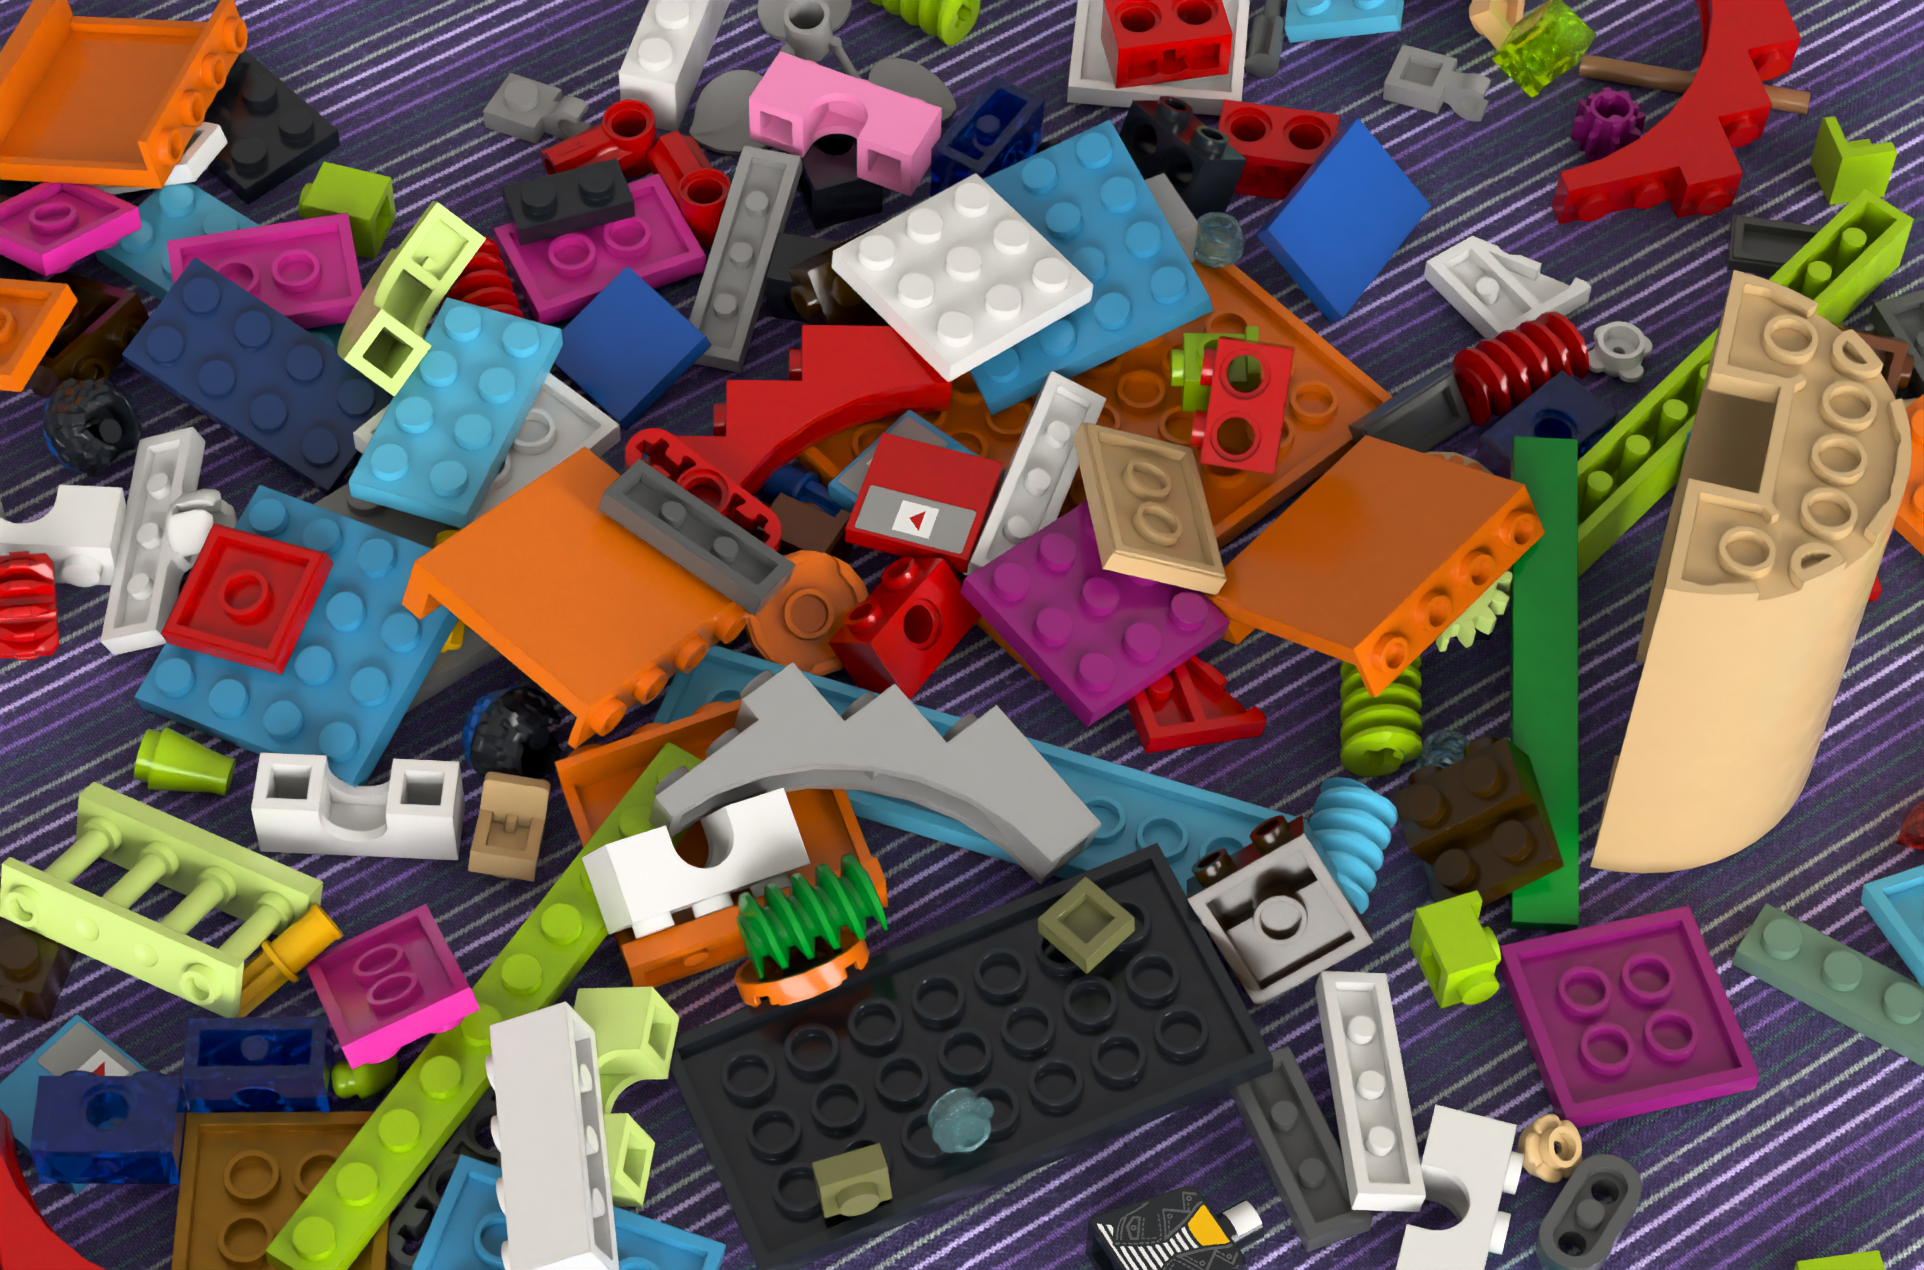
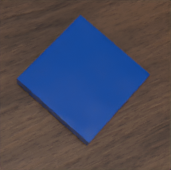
[554,266,712,431]

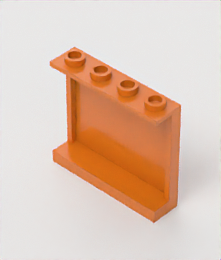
[0,0,248,189]
[1202,435,1545,698]
[401,446,750,749]
[555,698,888,988]

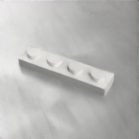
[962,371,1106,576]
[1315,971,1426,1212]

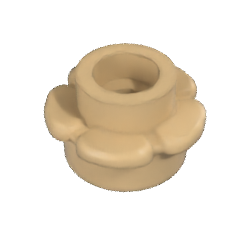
[1518,1114,1582,1183]

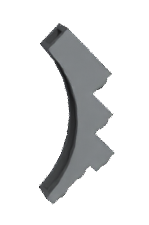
[649,662,1102,885]

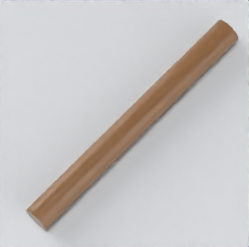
[1578,53,1810,115]

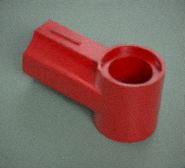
[540,99,658,177]
[646,130,731,247]

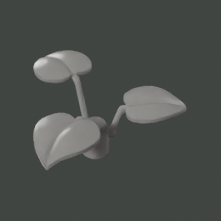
[689,0,956,155]

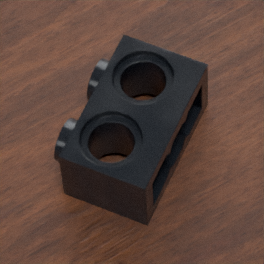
[1119,96,1247,222]

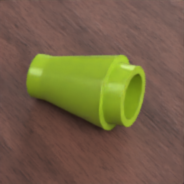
[134,727,236,796]

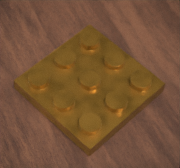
[171,1111,392,1270]

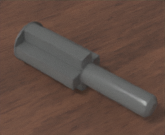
[1245,0,1285,79]

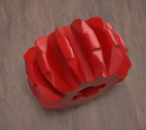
[0,551,59,661]

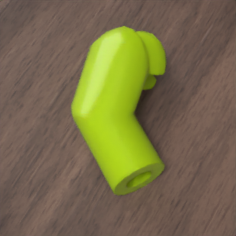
[331,1053,398,1099]

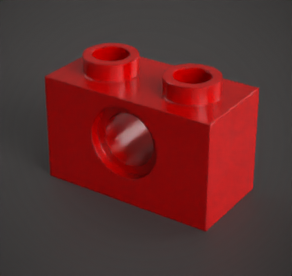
[828,557,981,700]

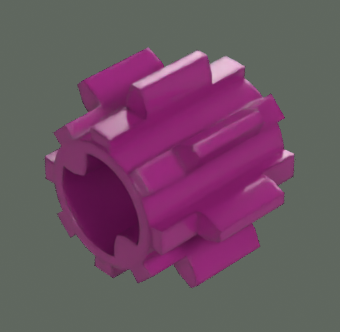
[1570,87,1646,162]

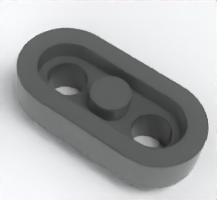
[1536,1154,1642,1270]

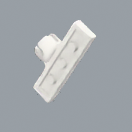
[100,427,238,655]

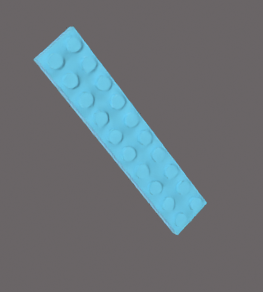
[653,645,1308,919]

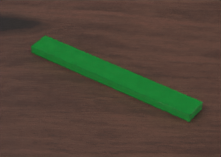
[1509,436,1579,932]

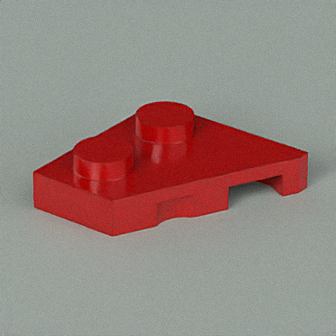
[1126,655,1266,754]

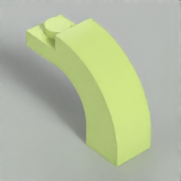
[337,201,486,397]

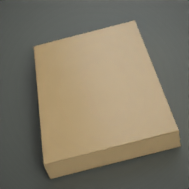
[1073,422,1227,595]

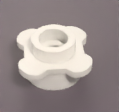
[1588,321,1652,382]

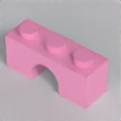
[749,51,942,196]

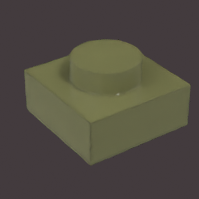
[1038,876,1135,974]
[812,1143,892,1218]

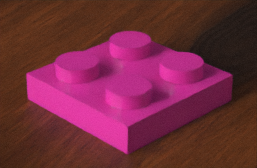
[0,182,142,276]

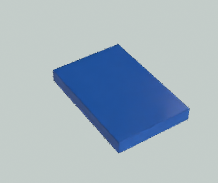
[1255,118,1431,323]

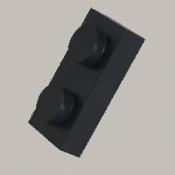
[502,158,635,246]

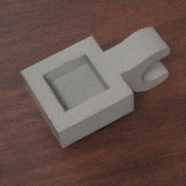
[1383,44,1491,121]
[483,73,591,144]

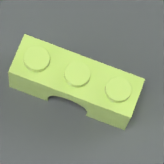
[574,987,679,1207]

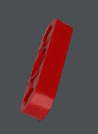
[625,428,781,552]

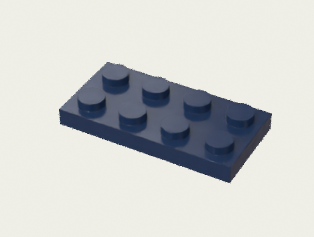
[122,257,394,496]

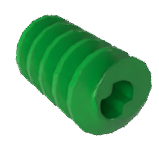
[736,853,888,980]

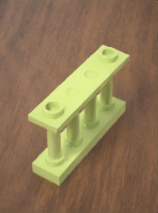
[0,782,323,1020]

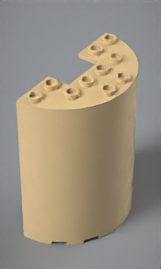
[1590,270,1912,874]

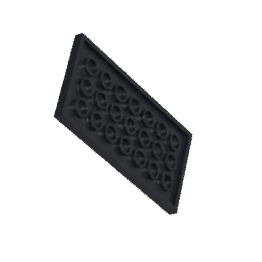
[669,843,1273,1270]

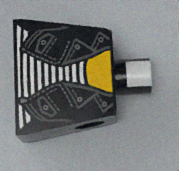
[1085,1186,1264,1270]

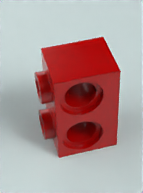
[1101,0,1233,89]
[1218,99,1339,200]
[1191,336,1295,474]

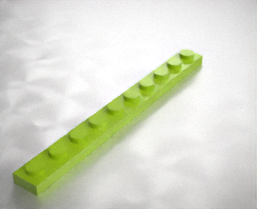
[265,741,702,1270]

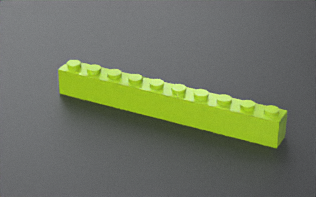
[1504,188,1914,597]

